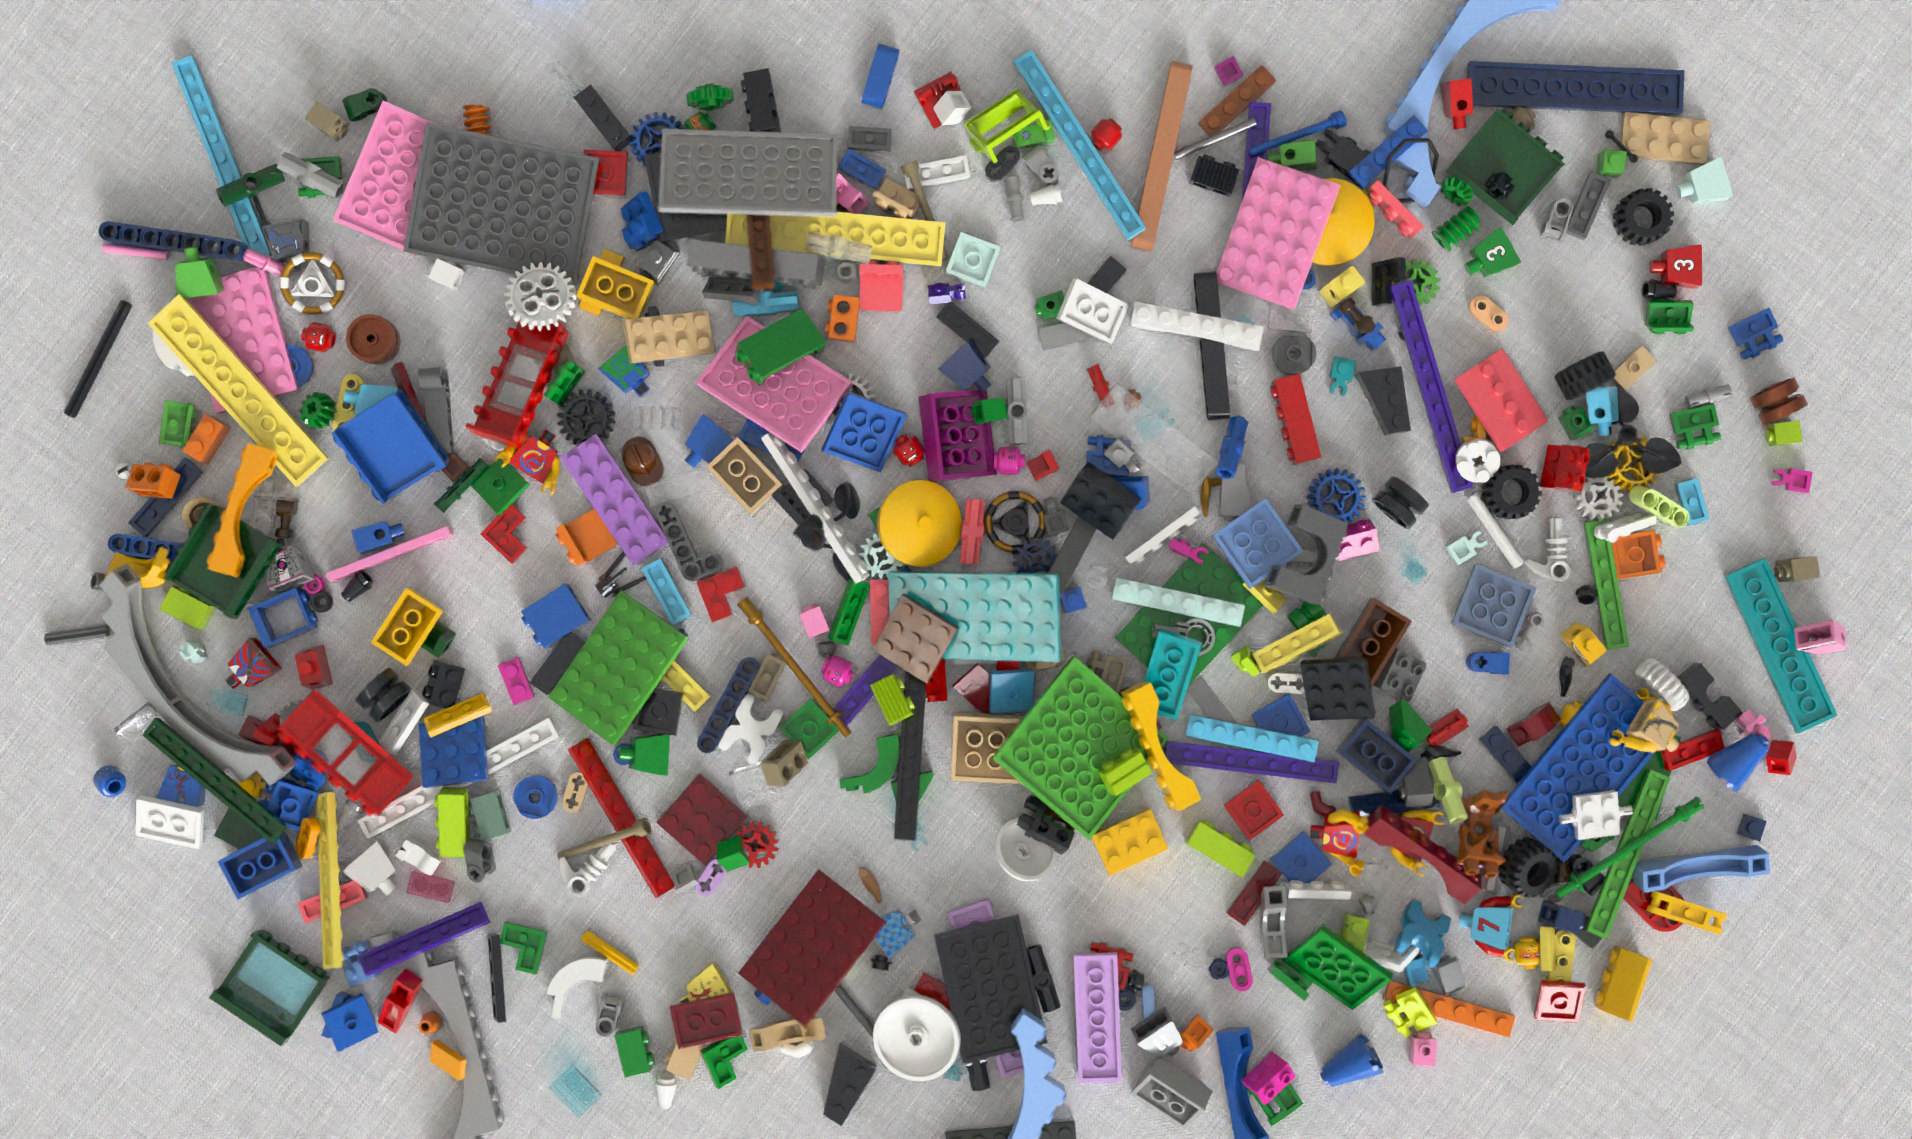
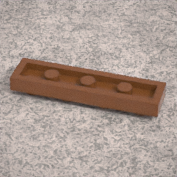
[1198,65,1276,136]

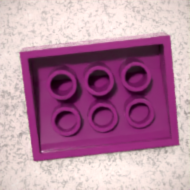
[918,389,997,482]

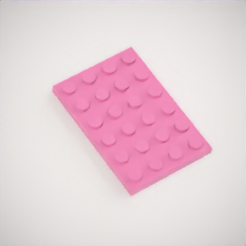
[333,101,436,256]
[1216,157,1341,310]
[186,266,300,414]
[696,316,852,452]

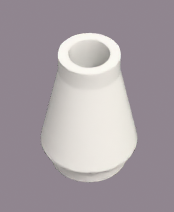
[1030,183,1063,205]
[656,1074,677,1109]

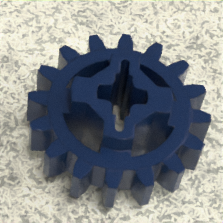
[1013,537,1058,573]

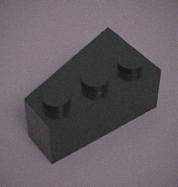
[740,68,781,132]
[1354,366,1411,435]
[823,1043,877,1126]

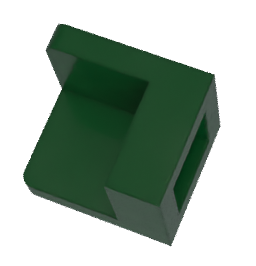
[421,621,456,658]

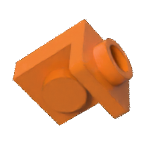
[1179,1015,1213,1052]

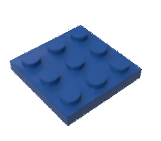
[822,391,907,472]
[419,715,489,789]

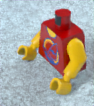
[494,429,560,496]
[1310,809,1369,877]
[1390,809,1446,876]

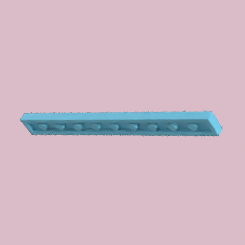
[1014,50,1146,241]
[172,55,272,256]

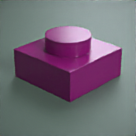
[1214,56,1244,87]

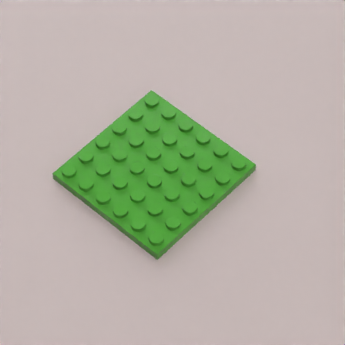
[991,656,1169,840]

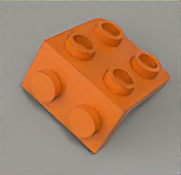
[555,509,617,566]

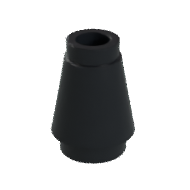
[1642,279,1677,300]
[341,571,373,602]

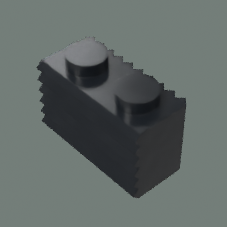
[1189,155,1239,197]

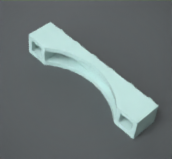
[1112,578,1245,627]

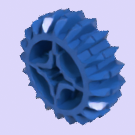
[630,112,685,167]
[1307,468,1366,523]

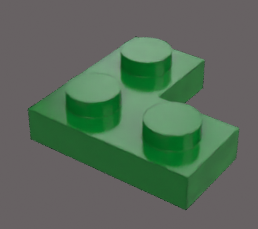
[500,921,548,975]
[700,1036,748,1089]

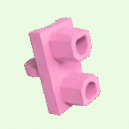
[1736,709,1771,740]

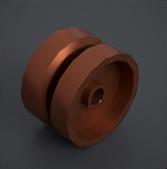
[346,314,401,365]
[1750,377,1808,425]

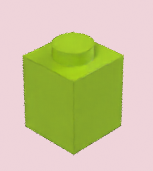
[1765,420,1803,447]

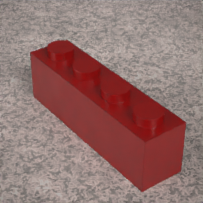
[1270,374,1321,465]

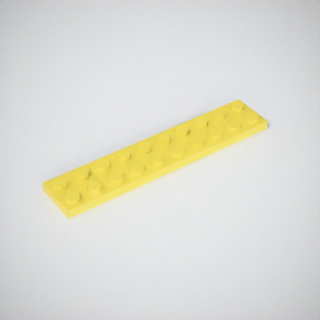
[725,212,945,266]
[148,294,329,487]

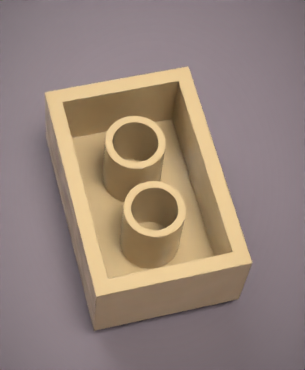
[706,437,784,515]

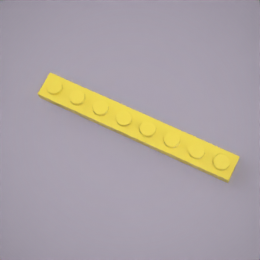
[316,792,343,969]

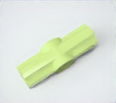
[1428,757,1468,824]

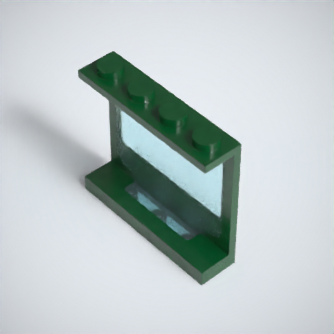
[209,930,331,1046]

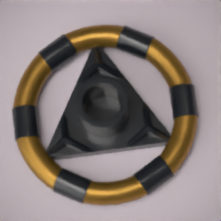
[984,491,1046,554]

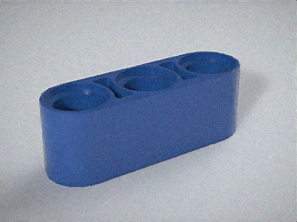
[861,43,900,109]

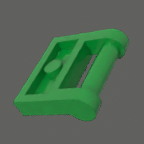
[1247,1083,1304,1126]

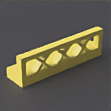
[1253,613,1343,674]

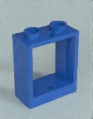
[248,588,318,648]

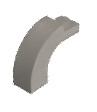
[1260,886,1288,959]

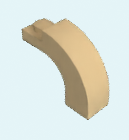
[749,1016,826,1051]

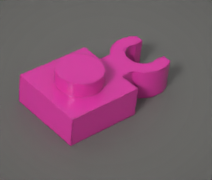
[1771,468,1813,494]

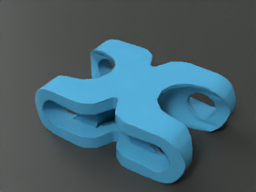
[1394,899,1451,968]

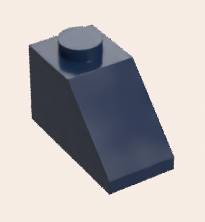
[1538,900,1584,935]

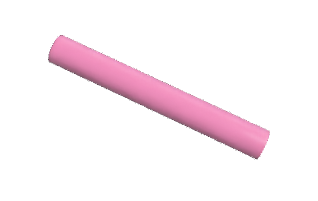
[102,243,169,260]

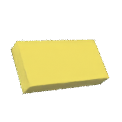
[1540,926,1555,971]

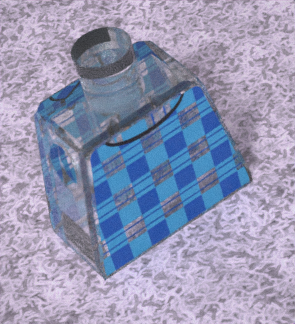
[875,908,922,959]

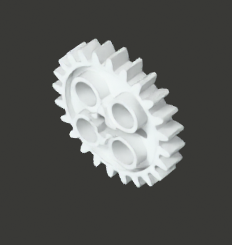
[504,262,576,331]

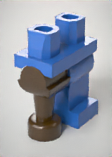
[1329,297,1387,351]

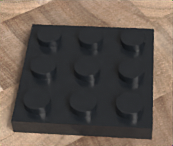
[1300,657,1376,721]

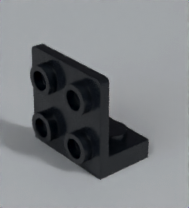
[772,469,834,525]

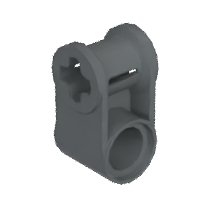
[463,839,496,883]

